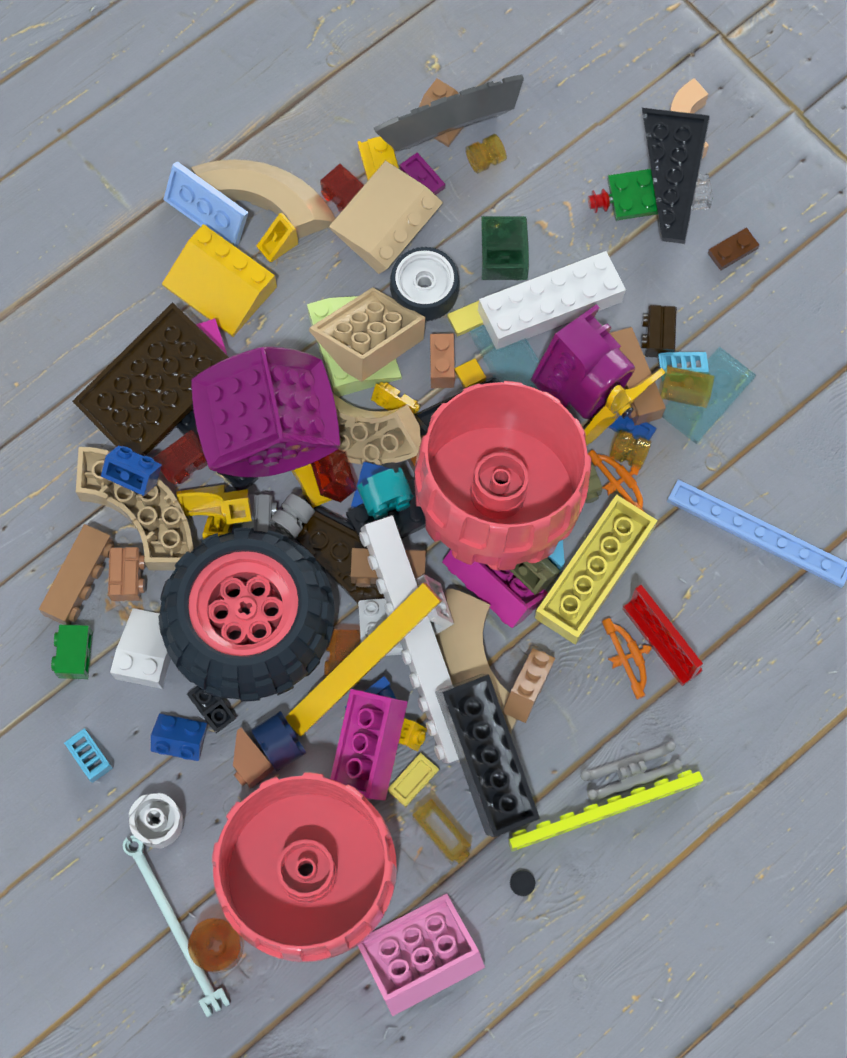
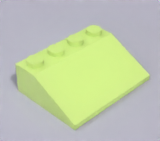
[307,296,402,397]

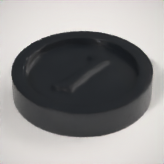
[510,870,535,897]

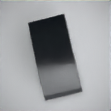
[187,686,236,733]

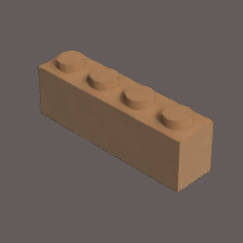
[609,327,666,426]
[39,524,114,625]

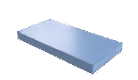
[163,162,248,248]

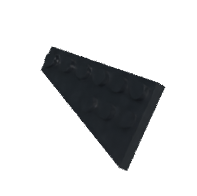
[642,108,710,244]

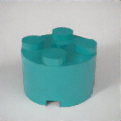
[357,468,413,520]

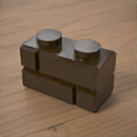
[641,305,677,358]

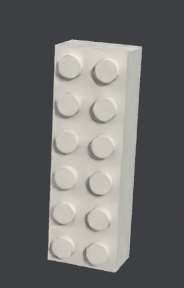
[478,251,626,351]

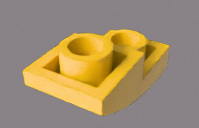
[291,462,334,508]

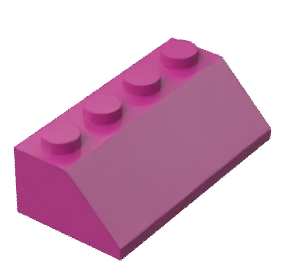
[442,550,548,628]
[330,689,408,801]

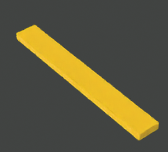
[285,582,442,737]

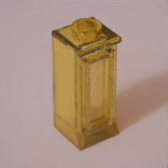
[412,798,471,865]

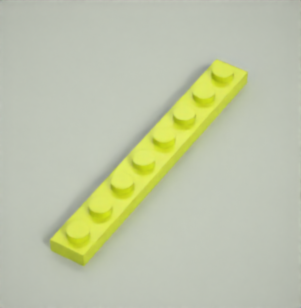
[508,770,703,852]

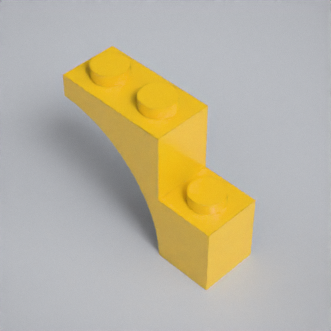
[176,485,252,524]

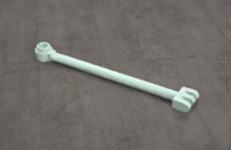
[123,835,230,1017]

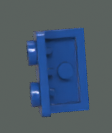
[151,713,207,761]

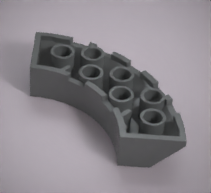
[374,74,524,151]

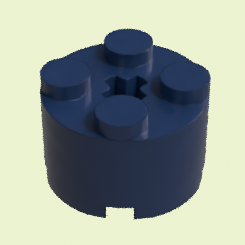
[251,711,307,772]

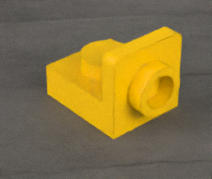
[398,718,427,752]

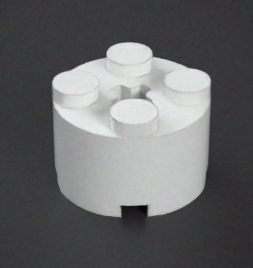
[129,793,184,849]

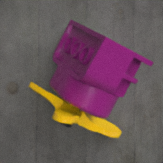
[531,304,666,446]

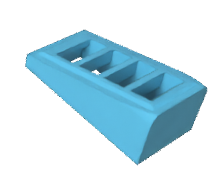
[658,352,709,381]
[64,728,113,783]

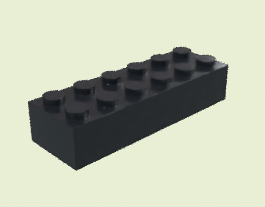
[435,674,540,837]

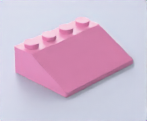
[358,894,485,1017]

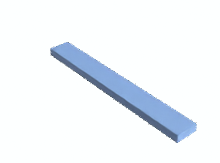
[667,479,847,588]

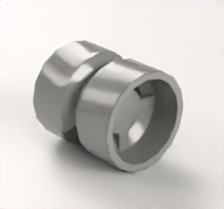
[270,493,315,539]

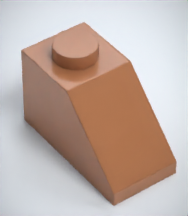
[233,728,274,789]

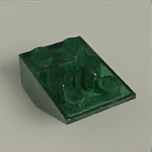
[481,216,529,280]

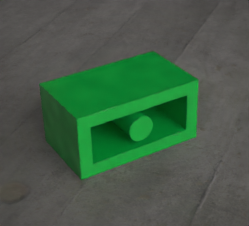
[51,625,93,680]

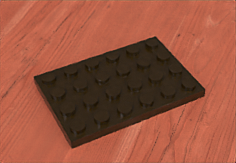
[72,302,230,456]

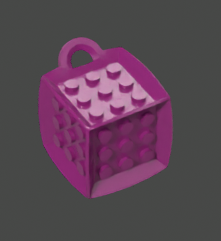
[191,347,340,477]

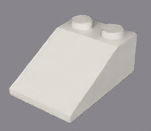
[110,608,171,689]

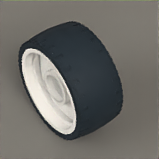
[390,247,460,321]

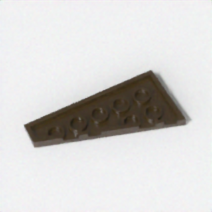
[281,508,385,604]

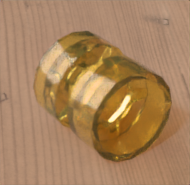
[465,133,507,174]
[609,429,652,470]

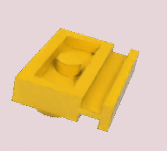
[357,136,399,181]

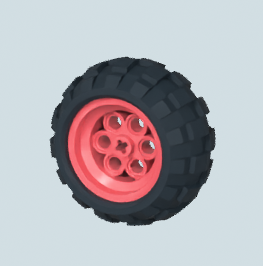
[158,528,335,702]

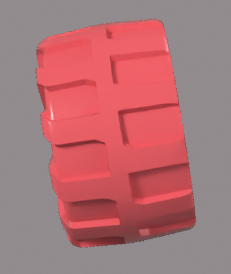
[414,381,591,570]
[212,772,397,962]

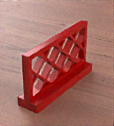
[622,584,703,686]

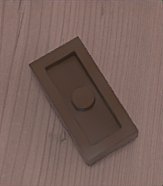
[708,227,760,271]

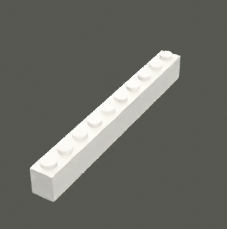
[359,516,459,764]

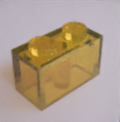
[661,366,715,408]

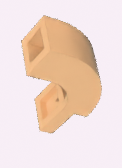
[670,78,709,159]

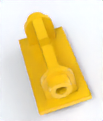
[371,382,421,415]

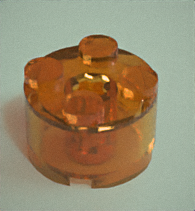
[188,918,243,974]

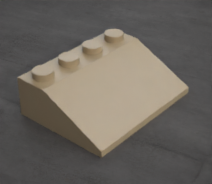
[328,161,443,274]
[309,287,425,382]

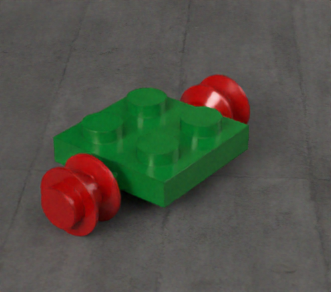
[588,169,658,221]

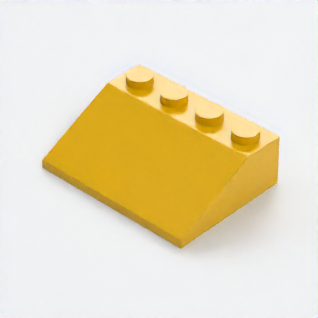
[162,224,277,337]

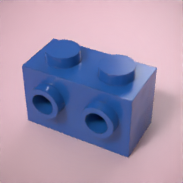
[101,446,162,496]

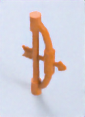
[588,450,645,512]
[602,618,652,700]

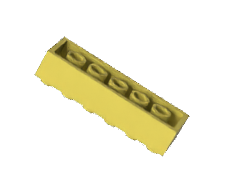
[535,494,658,645]

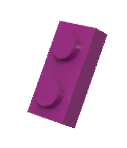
[400,152,445,195]

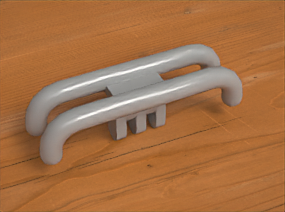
[580,741,683,800]

